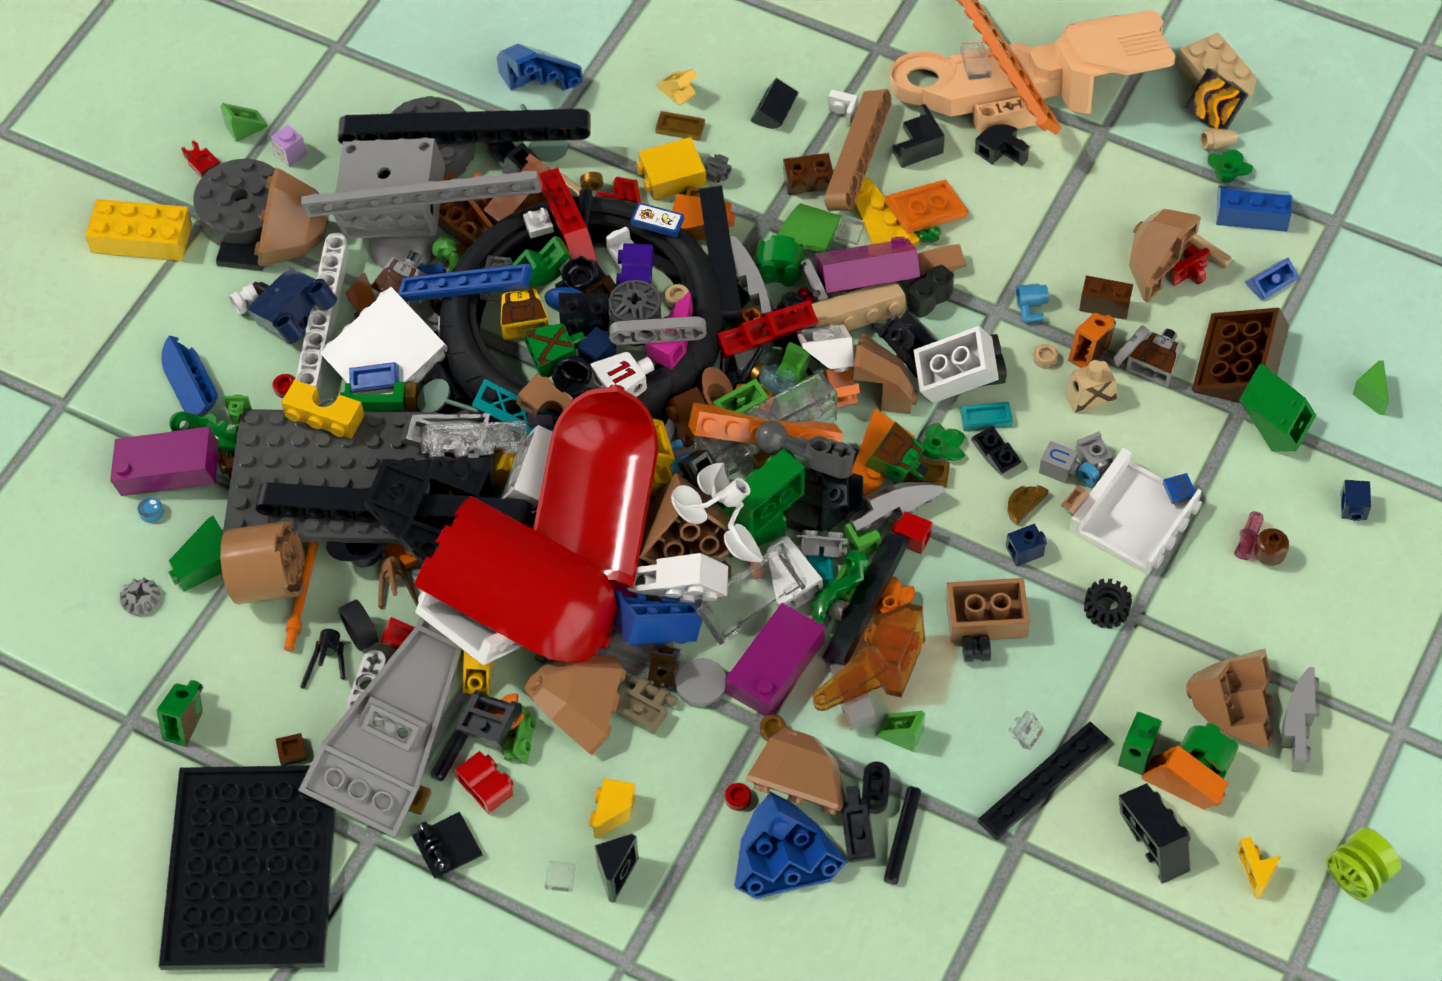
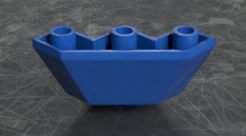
[497,44,583,91]
[734,792,847,899]

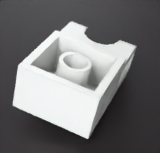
[627,553,728,603]

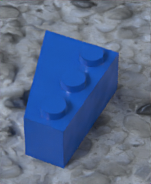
[614,591,704,645]

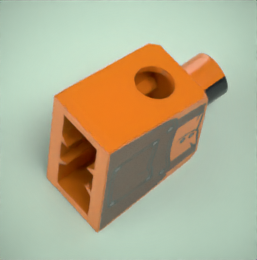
[1068,313,1116,368]

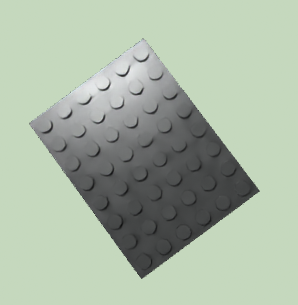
[222,409,438,544]

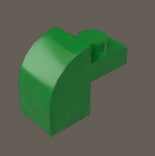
[511,236,571,286]

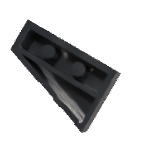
[1119,783,1191,884]

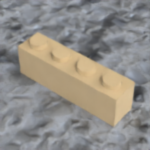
[812,281,906,331]

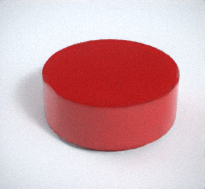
[272,374,296,398]
[725,783,752,811]

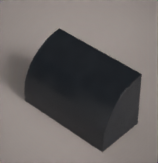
[750,78,799,129]

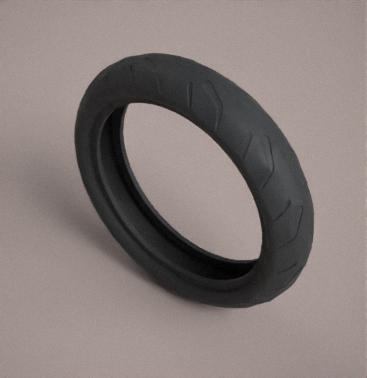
[439,196,726,435]

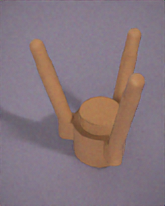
[378,556,419,608]

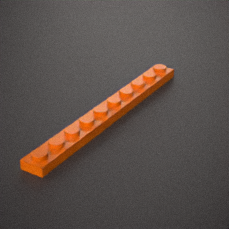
[956,0,1062,135]

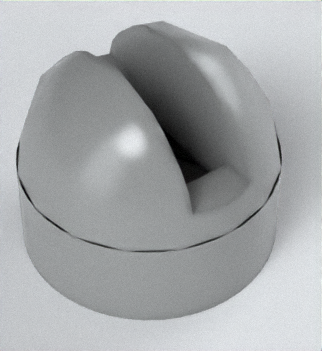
[828,600,850,621]

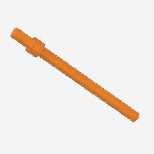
[284,542,319,652]

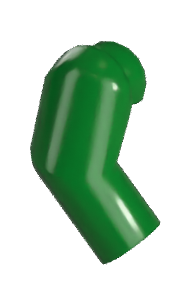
[914,226,941,243]

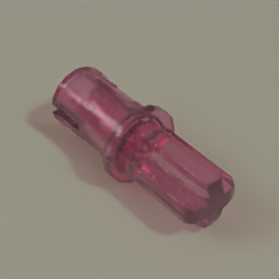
[1234,511,1264,560]

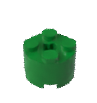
[755,235,804,287]
[1180,723,1239,779]

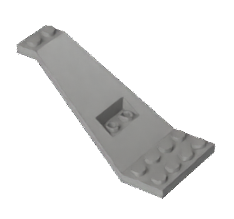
[298,617,462,837]

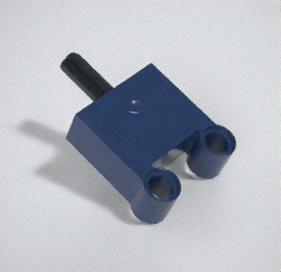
[246,266,337,344]

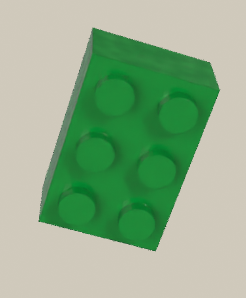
[729,449,805,537]

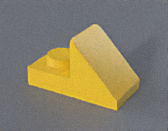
[656,69,697,105]
[1237,836,1281,898]

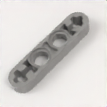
[609,316,707,345]

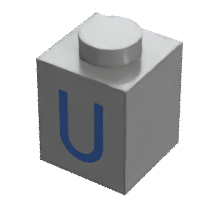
[1039,441,1080,484]

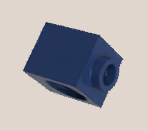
[1341,480,1371,521]

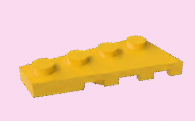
[855,177,920,247]

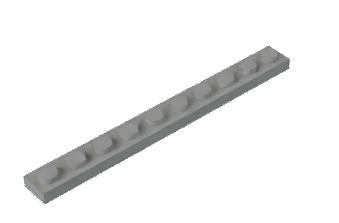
[301,171,542,217]

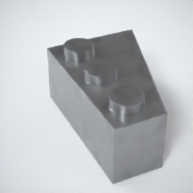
[400,413,490,458]

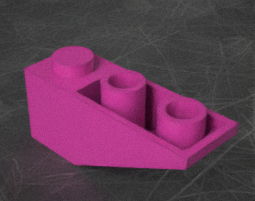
[645,292,693,370]

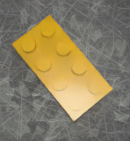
[85,199,193,261]

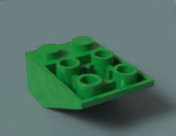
[1239,364,1316,451]

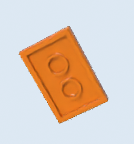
[885,179,969,234]

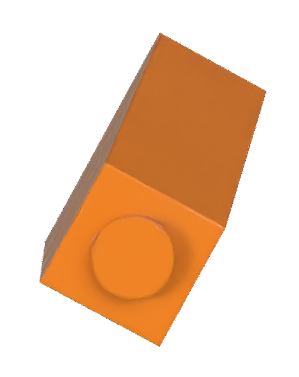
[672,194,736,241]
[1141,745,1228,810]

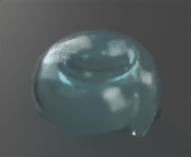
[758,364,798,396]

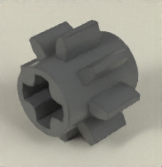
[704,154,732,183]

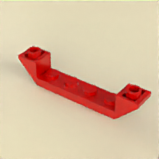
[538,168,598,264]

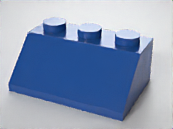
[1216,185,1292,231]

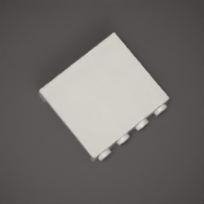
[320,287,447,394]
[1069,448,1202,575]
[415,591,523,665]

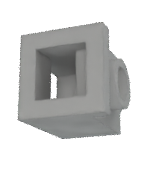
[1076,431,1113,474]

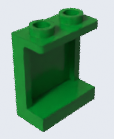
[340,382,406,412]

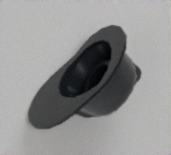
[326,541,387,568]

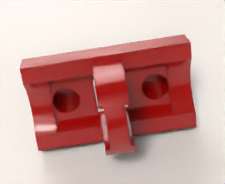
[1169,244,1210,286]

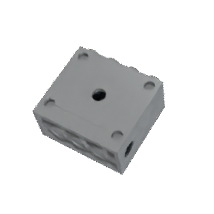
[334,138,445,239]

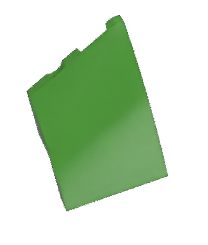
[777,203,844,252]

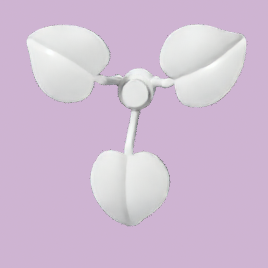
[671,463,763,562]

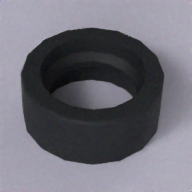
[338,599,378,651]

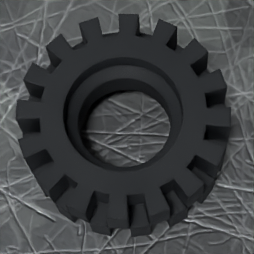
[1084,578,1132,629]

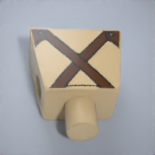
[1065,360,1117,413]

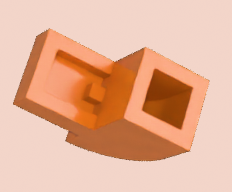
[823,367,860,408]

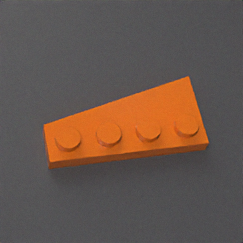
[851,408,915,507]

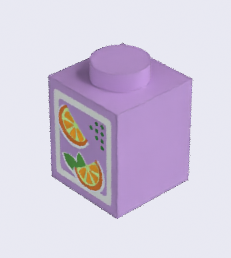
[270,124,307,167]

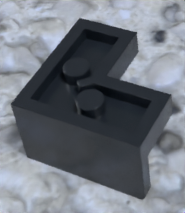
[892,104,945,168]

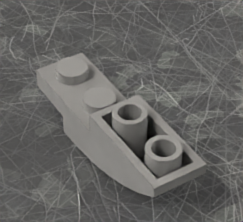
[844,482,945,531]
[1281,667,1320,772]

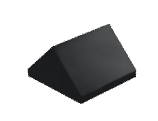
[595,834,639,903]

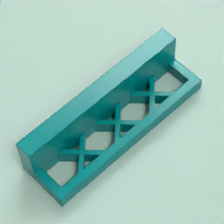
[472,379,560,434]

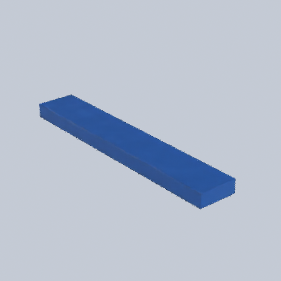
[398,264,533,302]

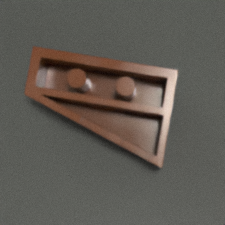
[483,154,551,225]

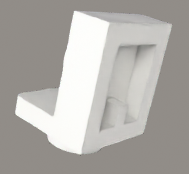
[829,89,859,126]
[606,227,634,269]

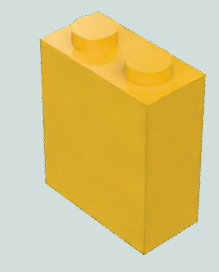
[636,137,706,200]

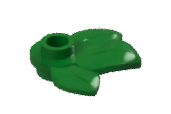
[1207,150,1253,183]
[922,423,965,461]

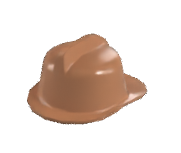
[701,367,733,406]

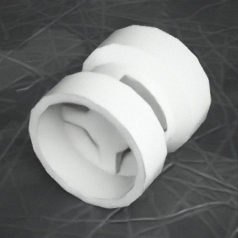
[228,283,259,315]

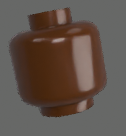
[1254,528,1289,566]

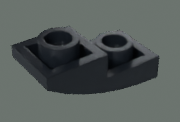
[971,425,1022,475]

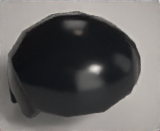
[561,256,598,292]
[552,355,592,396]

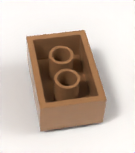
[945,578,1030,642]

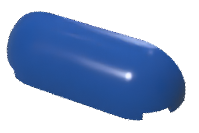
[161,335,218,415]

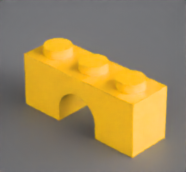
[281,380,364,439]

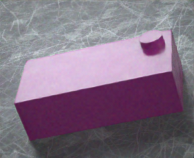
[815,236,920,293]
[110,427,219,496]
[725,603,825,717]

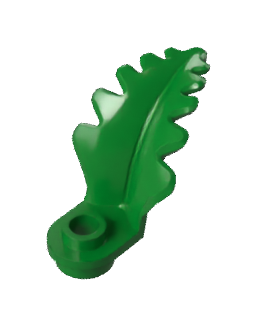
[169,411,238,457]
[811,550,867,625]

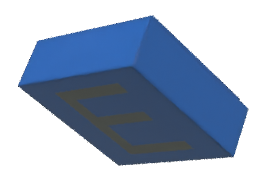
[1163,473,1196,504]

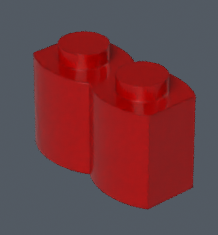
[454,751,514,814]

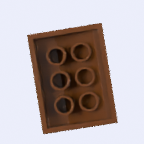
[1192,307,1289,402]

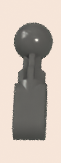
[755,421,855,478]

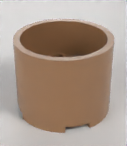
[220,521,305,605]

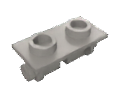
[796,530,849,558]

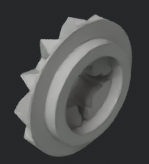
[120,577,161,615]

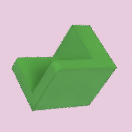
[775,342,811,386]
[844,523,881,556]

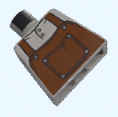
[371,250,427,311]
[1126,329,1181,388]

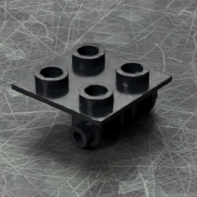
[559,293,610,337]
[412,811,483,879]

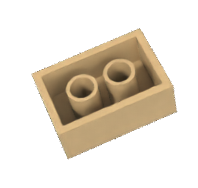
[1177,32,1257,98]

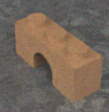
[516,373,574,419]

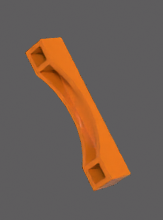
[688,403,843,449]

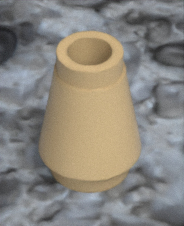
[1200,128,1237,151]

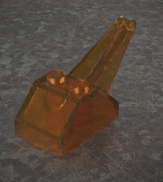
[813,603,926,711]

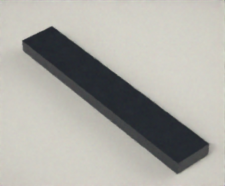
[822,533,910,666]
[978,721,1109,840]

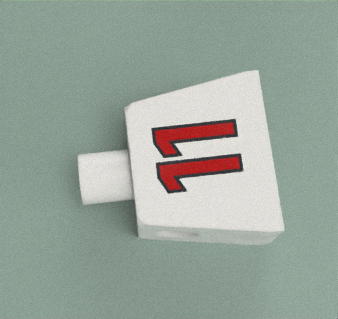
[590,352,654,397]

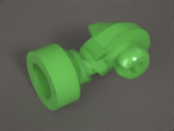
[432,236,462,272]

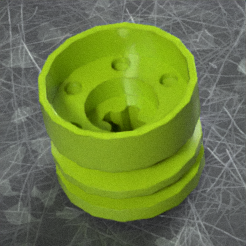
[1326,827,1401,901]

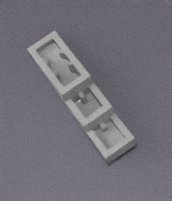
[730,235,774,317]

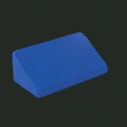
[1245,257,1300,301]

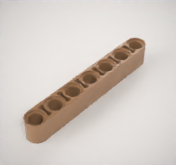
[825,89,892,211]

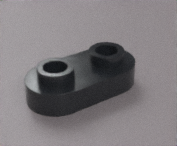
[862,761,890,814]

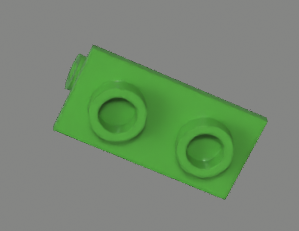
[223,394,252,435]
[503,706,536,765]

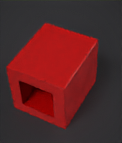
[892,511,933,555]

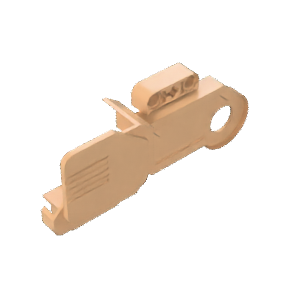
[890,10,1175,133]

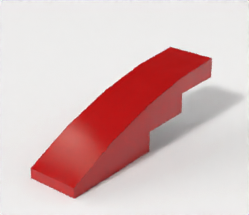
[717,300,819,359]

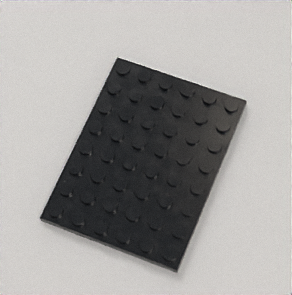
[159,765,336,970]

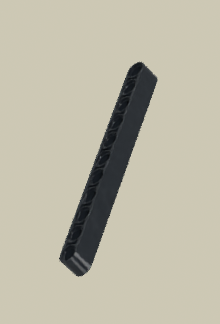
[338,109,591,145]
[255,482,533,528]

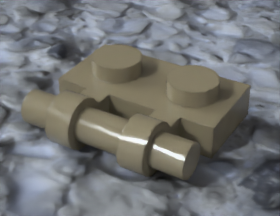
[615,675,678,734]

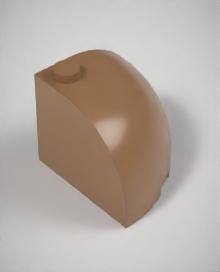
[639,473,736,565]

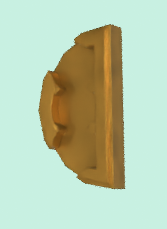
[1007,485,1049,526]

